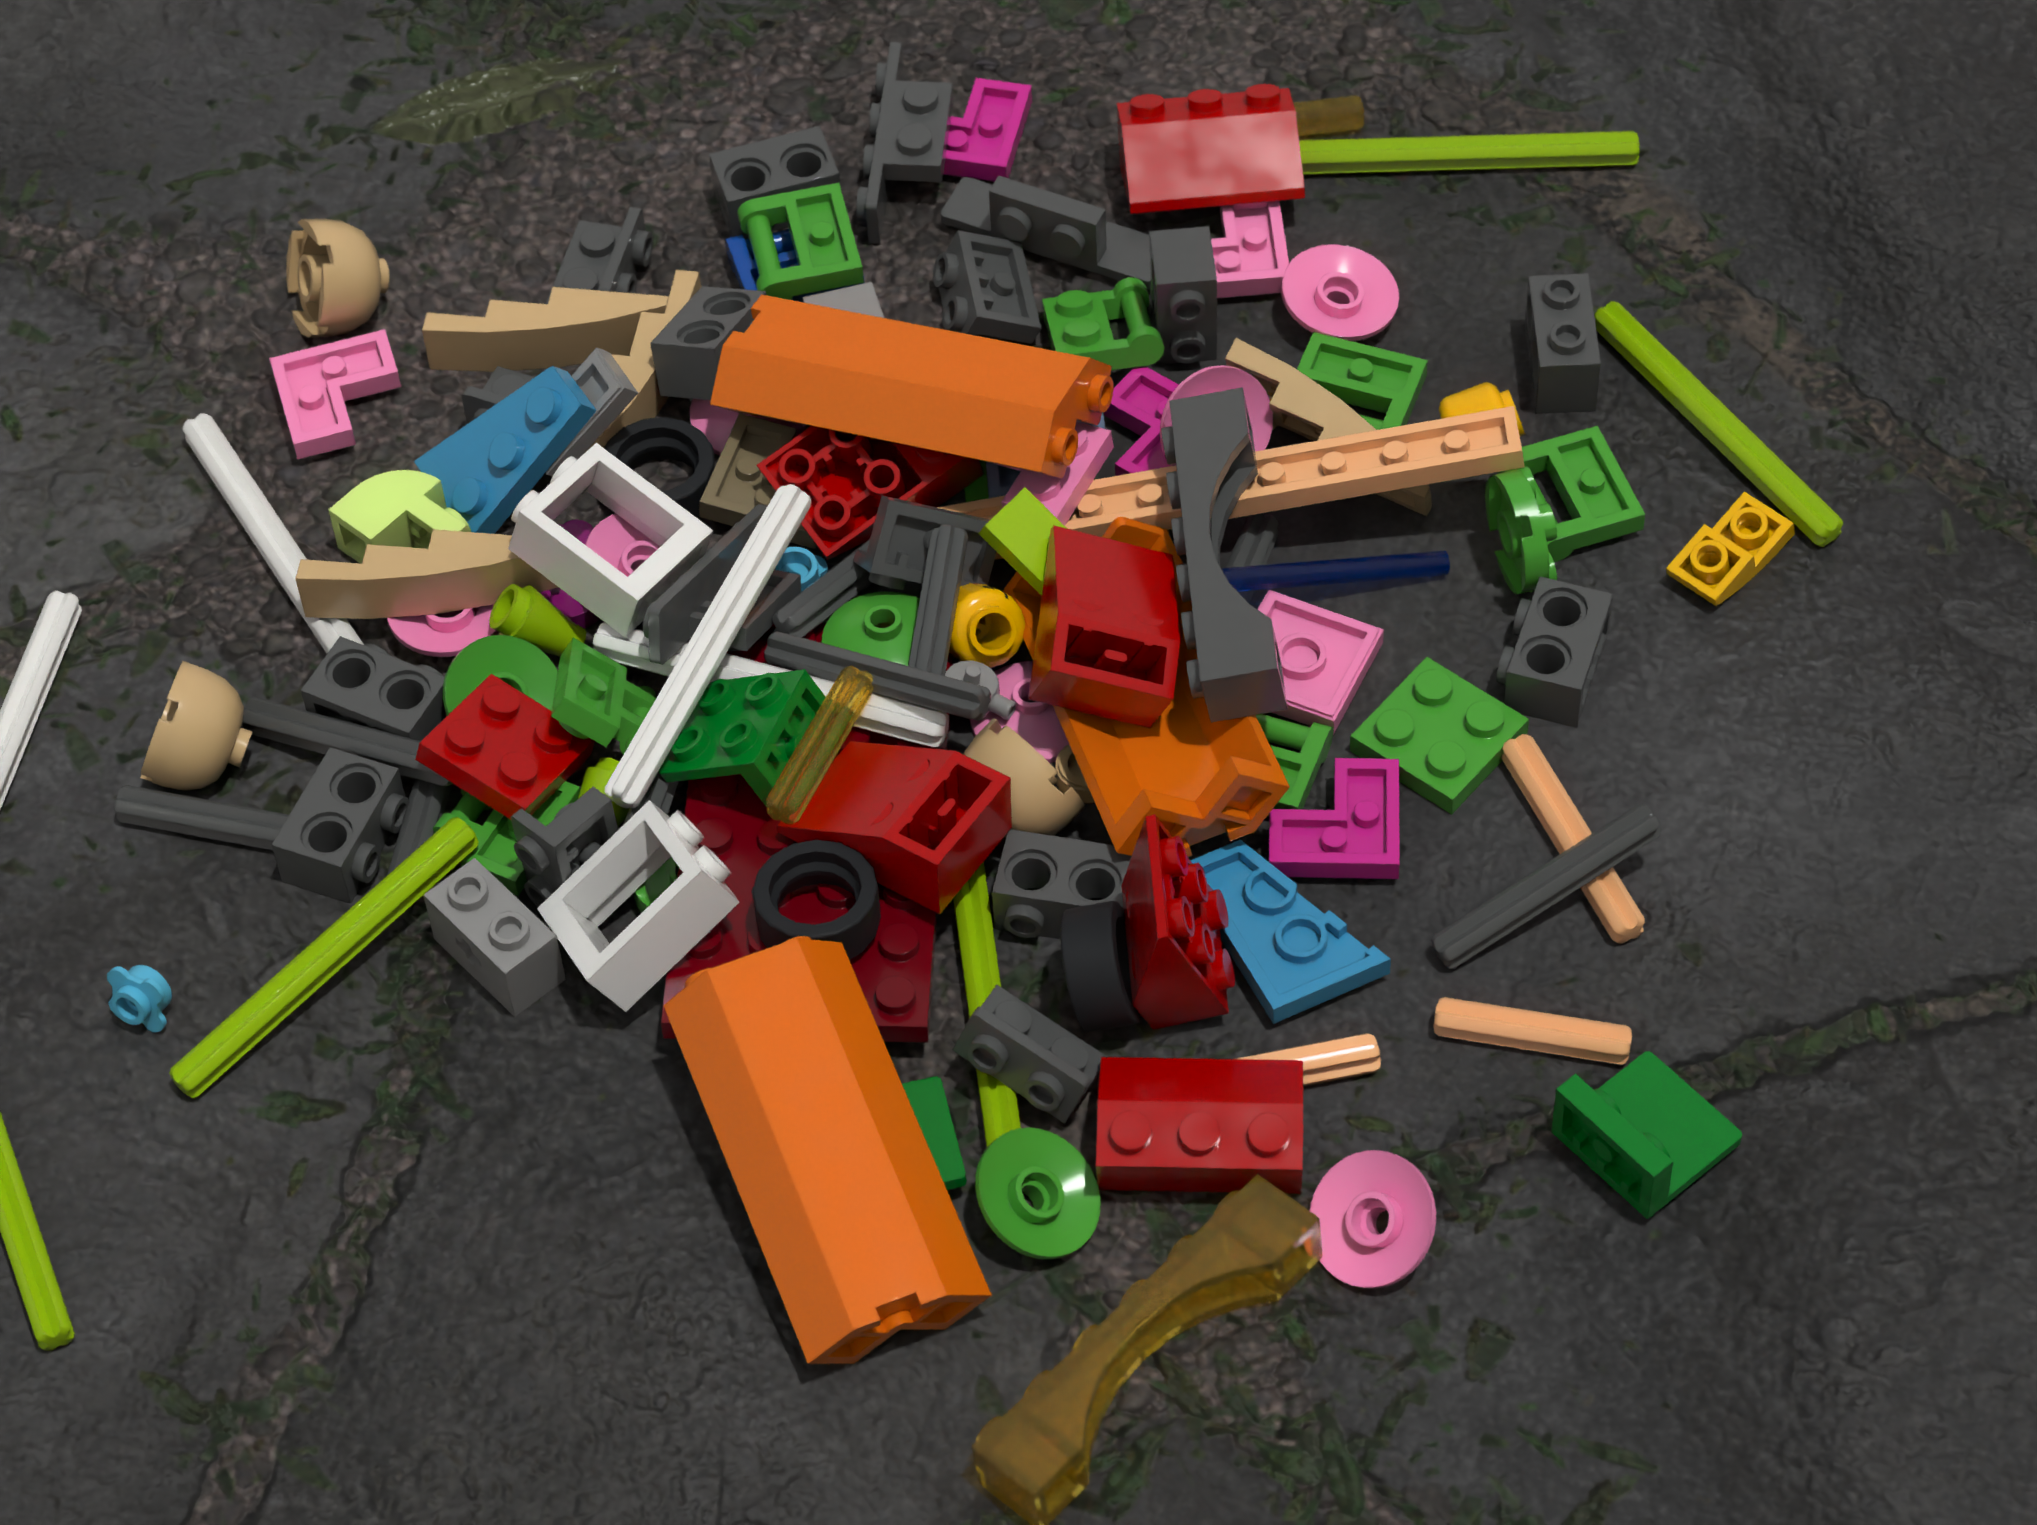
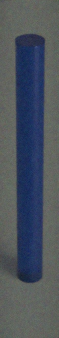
[1221,551,1450,592]

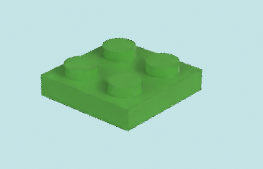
[1350,657,1529,815]

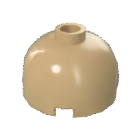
[286,219,389,338]
[140,661,253,791]
[964,718,1085,838]

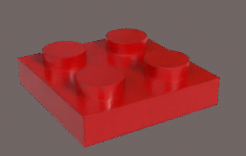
[415,674,595,820]

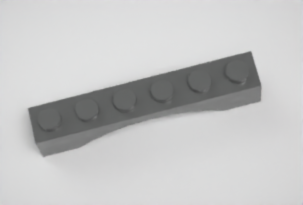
[1161,387,1287,723]

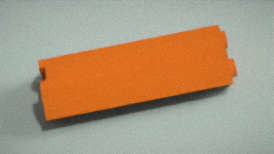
[710,294,1114,478]
[1003,517,1290,857]
[663,936,992,1364]

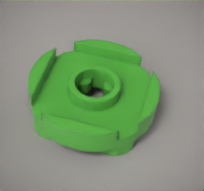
[1485,466,1557,594]

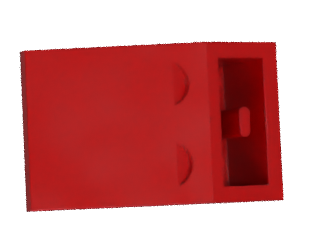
[757,426,984,560]
[1028,525,1180,728]
[777,741,1012,914]
[1121,814,1235,1030]

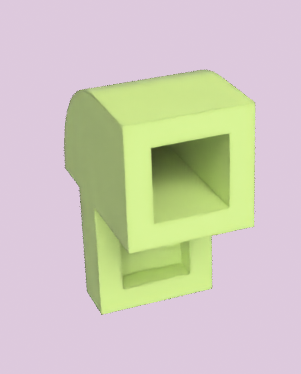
[328,470,471,564]

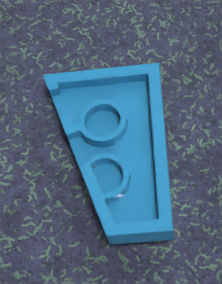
[414,366,597,534]
[1190,840,1391,1024]

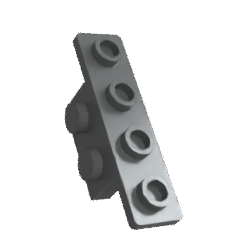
[856,42,954,244]
[940,176,1150,289]
[643,504,801,665]

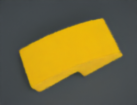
[1666,491,1795,606]

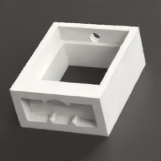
[508,443,713,637]
[537,800,740,1012]

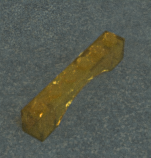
[971,1174,1323,1525]

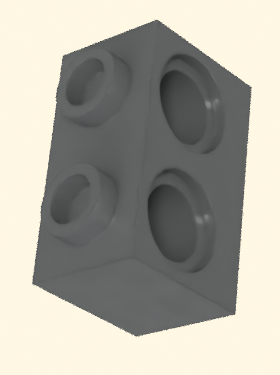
[709,126,841,239]
[1149,226,1217,365]
[1525,273,1601,414]
[650,286,766,400]
[1496,577,1613,728]
[301,636,447,741]
[272,747,409,904]
[992,829,1132,939]

